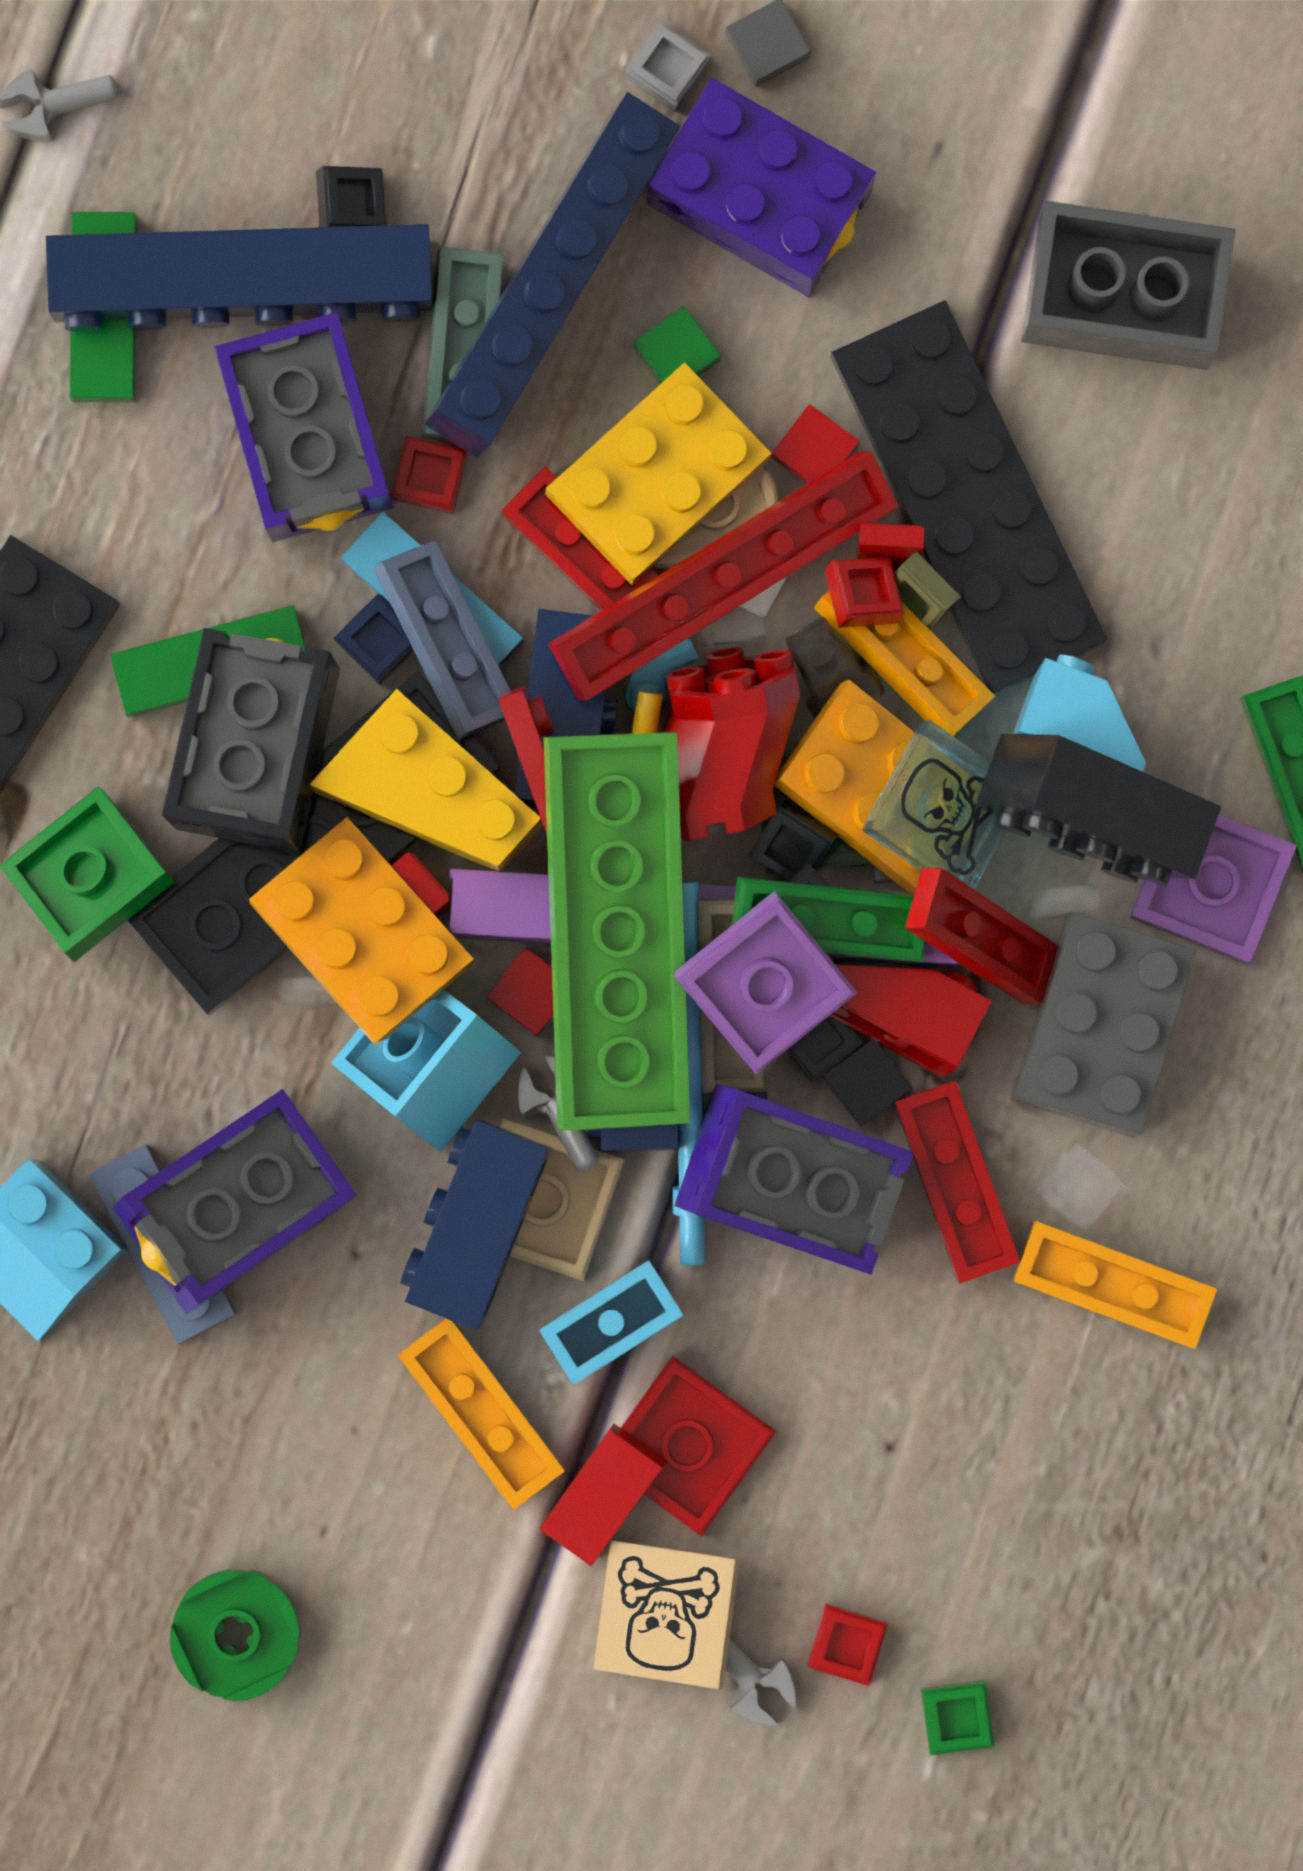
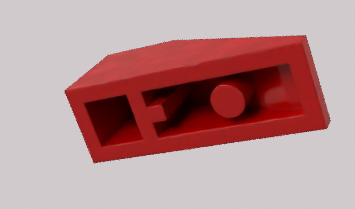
[829,964,992,1079]

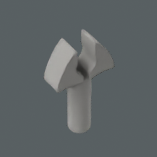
[0,69,118,142]
[518,1055,599,1172]
[726,1637,796,1726]

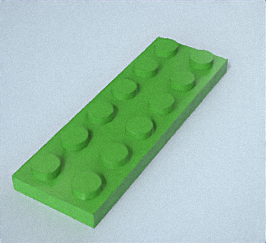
[543,732,690,1131]

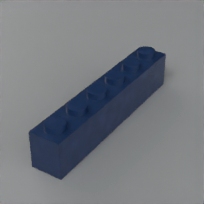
[424,92,681,458]
[46,224,432,332]

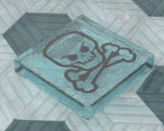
[861,720,1007,890]

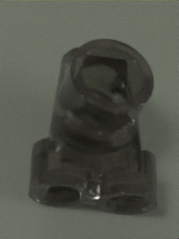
[785,617,885,720]

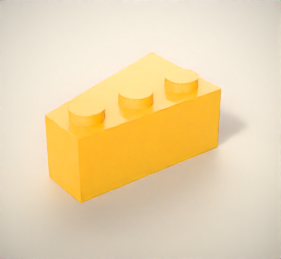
[309,689,543,872]

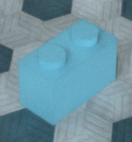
[539,1260,684,1386]

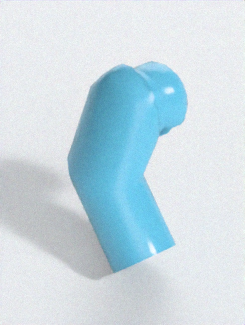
[625,638,699,712]

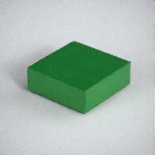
[633,306,721,384]
[920,1680,995,1756]

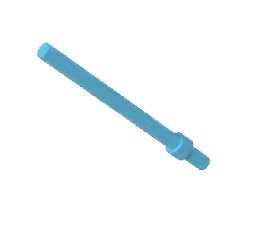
[673,880,706,1266]

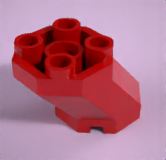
[663,647,800,841]

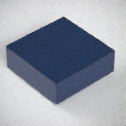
[333,594,414,685]

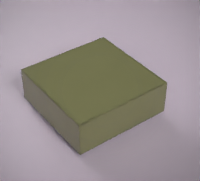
[895,551,961,630]

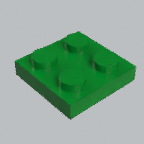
[0,786,174,962]

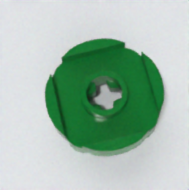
[169,1568,301,1701]

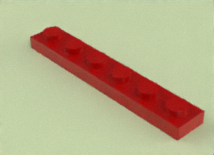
[548,451,899,701]

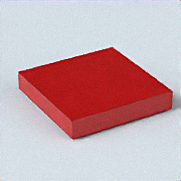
[621,1355,777,1537]

